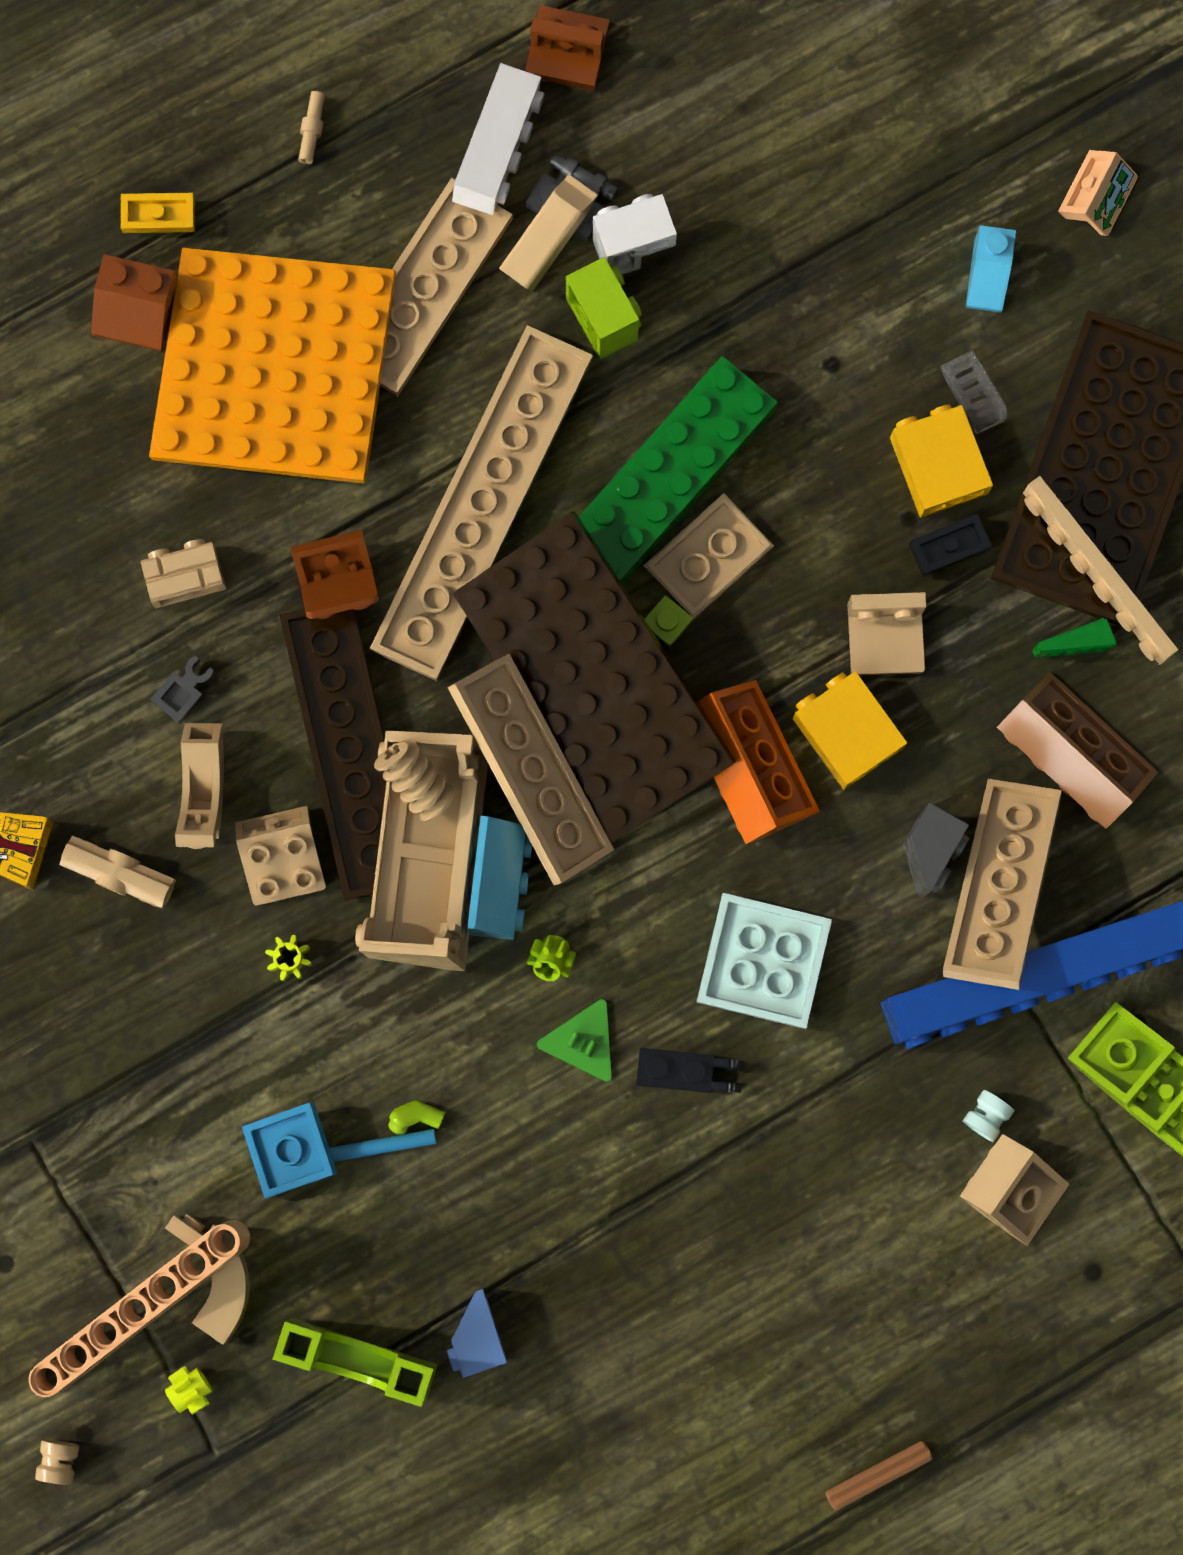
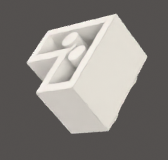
[593,194,677,275]

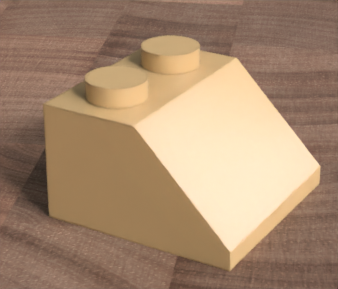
[960,1134,1069,1246]

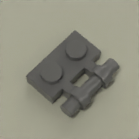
[526,153,619,242]

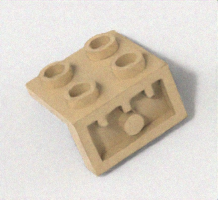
[847,592,926,676]
[235,806,326,906]

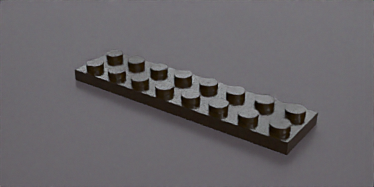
[279,609,387,901]

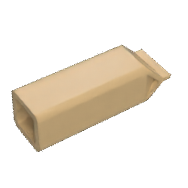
[499,174,598,292]

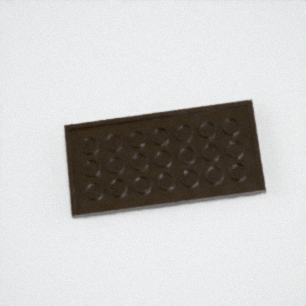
[990,310,1183,627]
[452,511,736,842]

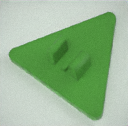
[537,999,612,1082]

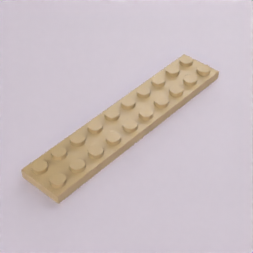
[370,325,593,681]

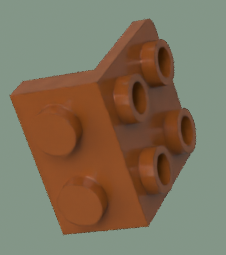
[291,530,379,619]

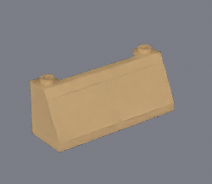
[355,731,489,971]

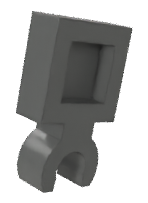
[150,656,215,724]

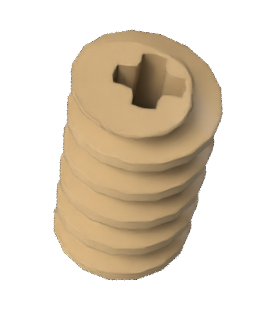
[374,740,454,821]

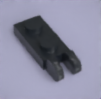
[636,1048,744,1093]

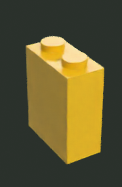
[890,404,993,518]
[793,671,907,790]

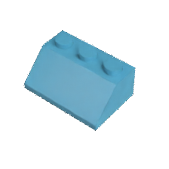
[467,816,532,940]

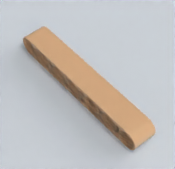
[29,1220,250,1397]

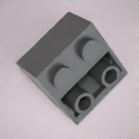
[903,803,970,898]

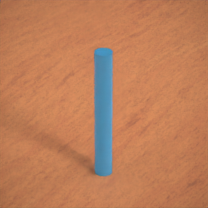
[330,1129,436,1162]

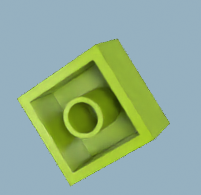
[566,257,642,360]

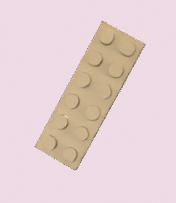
[380,178,513,397]
[447,654,614,886]
[943,779,1062,990]

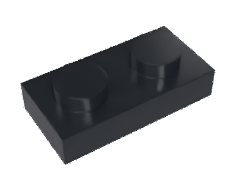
[909,514,992,577]

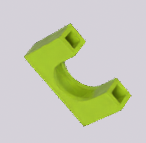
[273,1318,438,1407]

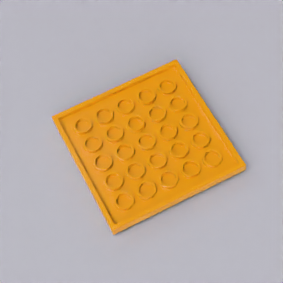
[149,248,396,484]

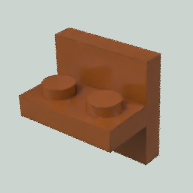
[525,5,609,91]

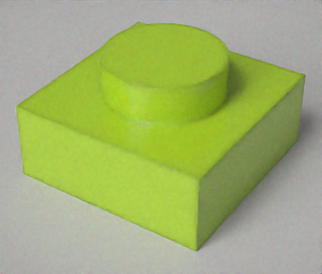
[645,595,693,648]

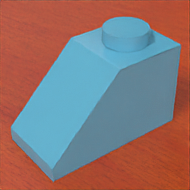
[966,225,1016,313]

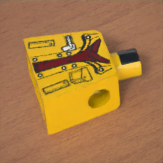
[0,812,54,890]

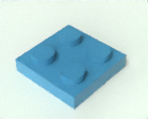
[242,1102,338,1199]

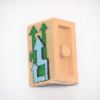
[1058,150,1138,236]

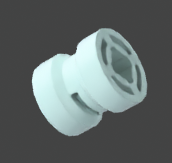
[963,1090,1015,1142]

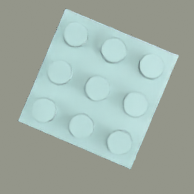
[696,893,832,1029]

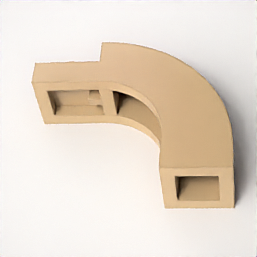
[175,723,224,849]
[165,1214,250,1345]

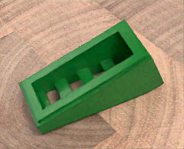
[1033,618,1117,658]

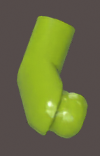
[388,1100,446,1135]

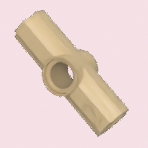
[59,836,176,909]

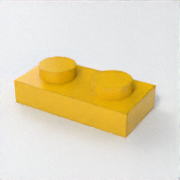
[121,193,195,233]

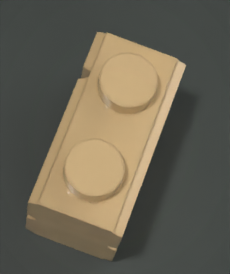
[141,539,226,609]

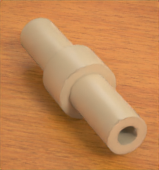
[298,91,325,164]

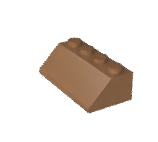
[997,672,1158,829]

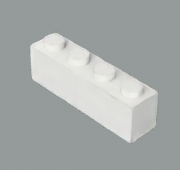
[452,63,545,215]

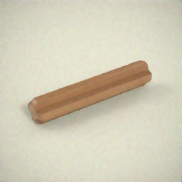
[826,1441,932,1510]

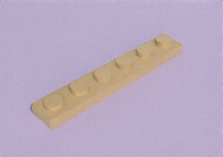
[1023,476,1178,665]

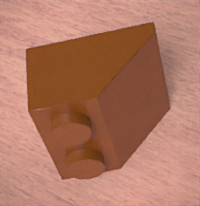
[91,254,178,352]

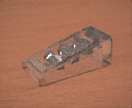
[940,350,1007,434]

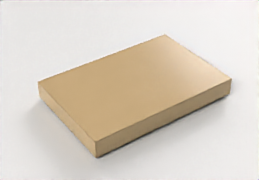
[644,493,774,620]

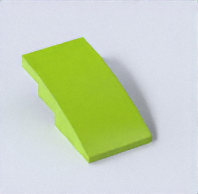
[1068,1002,1183,1157]

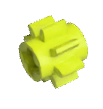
[265,935,312,982]
[165,1366,213,1415]

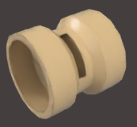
[35,1439,80,1485]

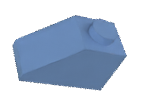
[447,1288,507,1378]

